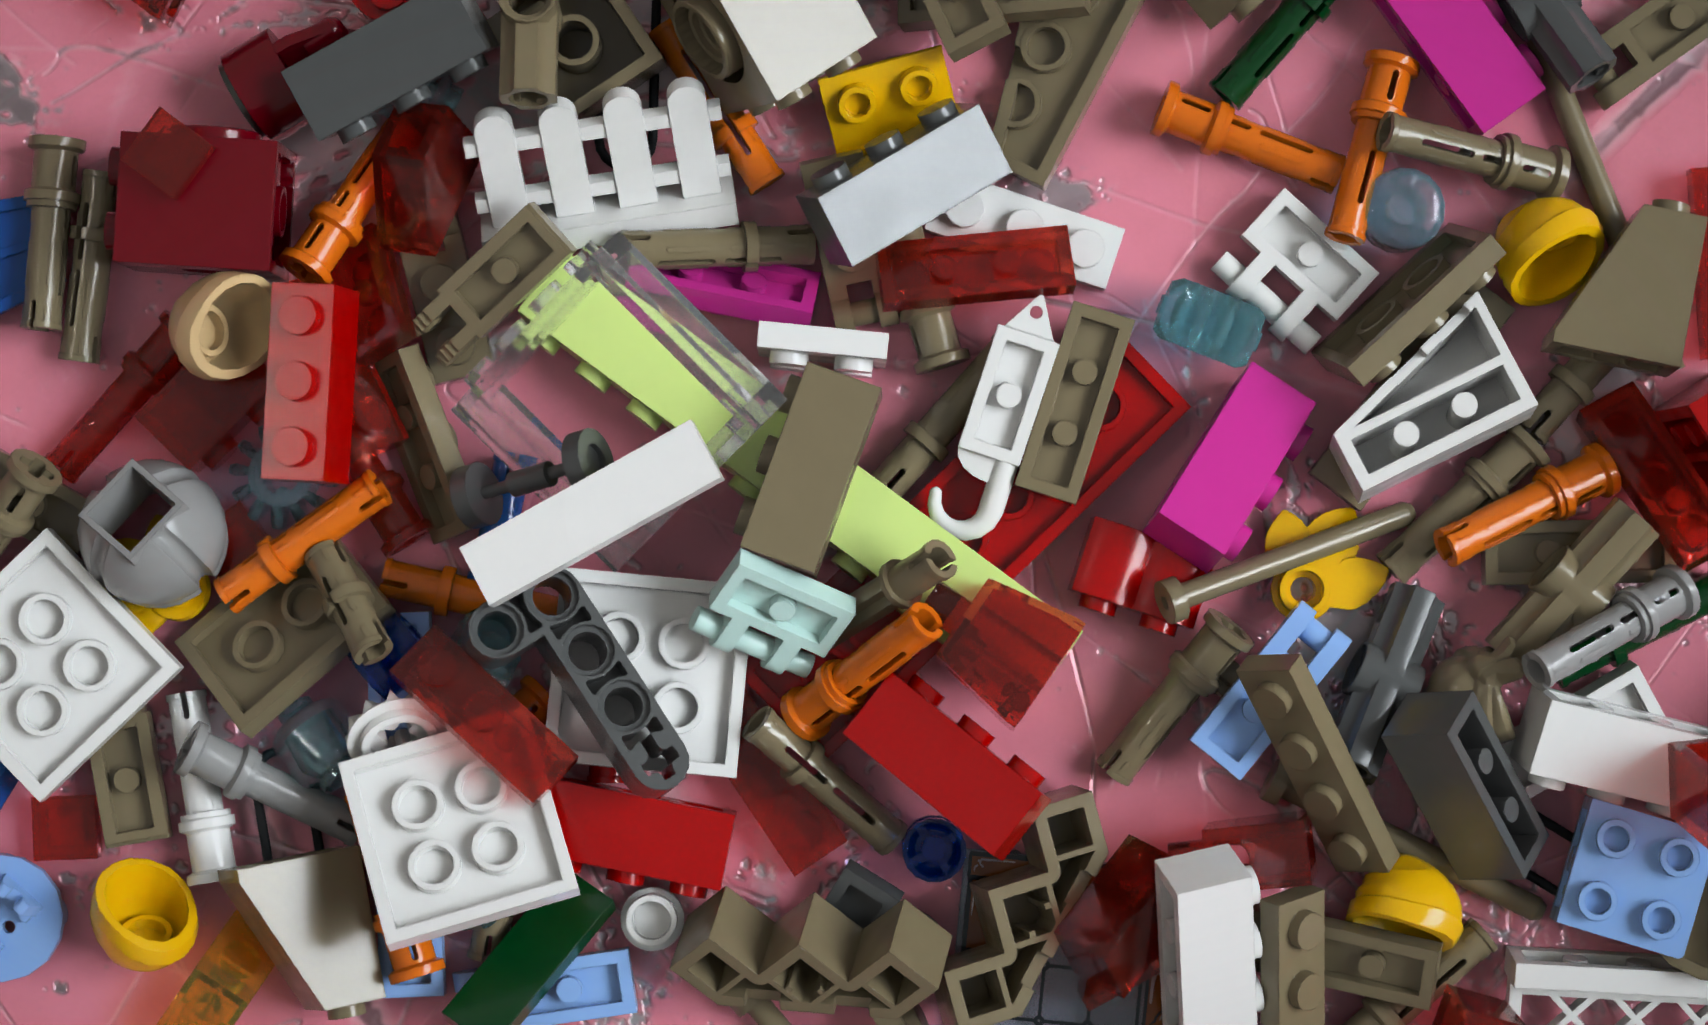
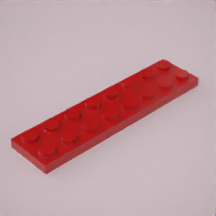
[745,342,1191,758]

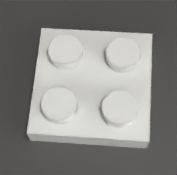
[756,320,889,378]

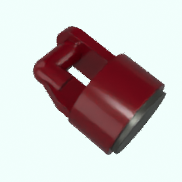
[218,17,355,139]

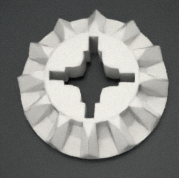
[345,689,450,759]

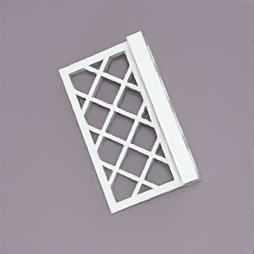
[1503,946,1708,1025]

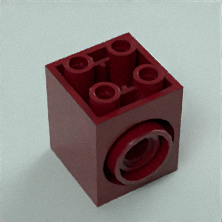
[104,125,297,281]

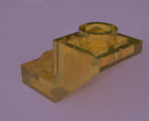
[156,909,275,1025]

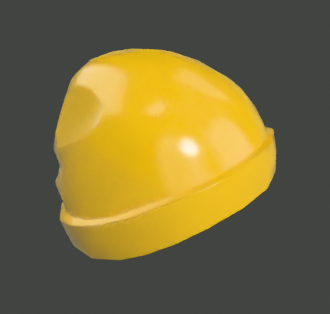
[1494,197,1605,306]
[1345,853,1464,952]
[90,858,199,972]

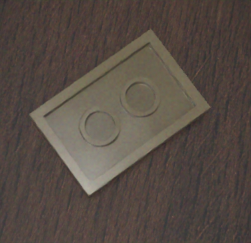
[1311,223,1507,387]
[175,539,397,739]

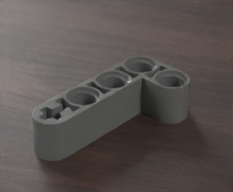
[461,569,689,798]

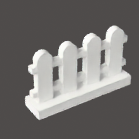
[463,77,739,249]

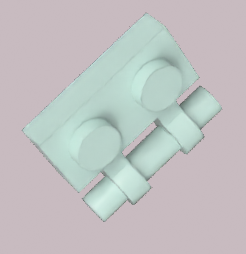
[689,548,856,678]

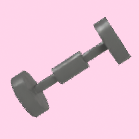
[449,428,614,529]

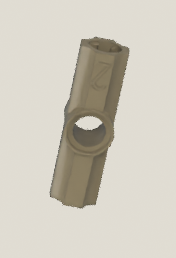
[498,0,563,110]
[1485,497,1660,662]

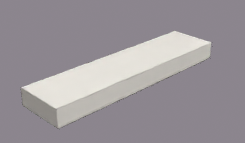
[459,419,725,608]

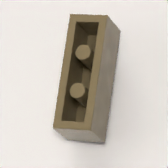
[733,361,882,579]

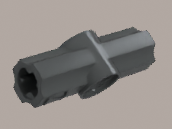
[1497,0,1617,94]
[1335,581,1445,780]

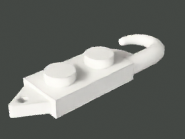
[927,294,1060,541]

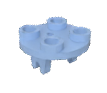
[0,853,68,982]

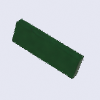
[442,874,616,1025]

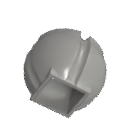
[77,458,229,608]

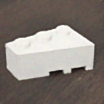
[1329,291,1539,504]

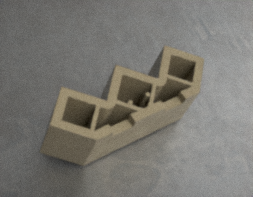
[934,785,1109,1025]
[669,886,953,1019]

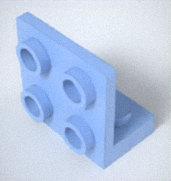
[1549,795,1708,959]

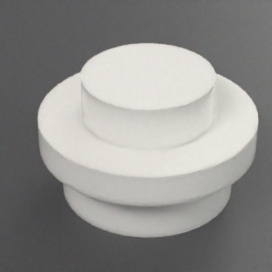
[620,887,685,951]

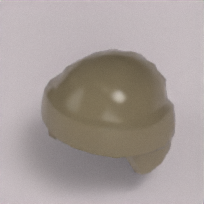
[1426,636,1525,743]

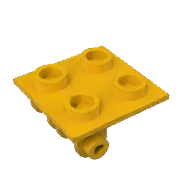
[817,45,955,156]

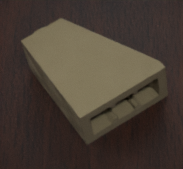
[1541,199,1708,377]
[217,845,386,1020]

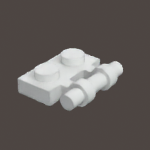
[1210,188,1379,355]

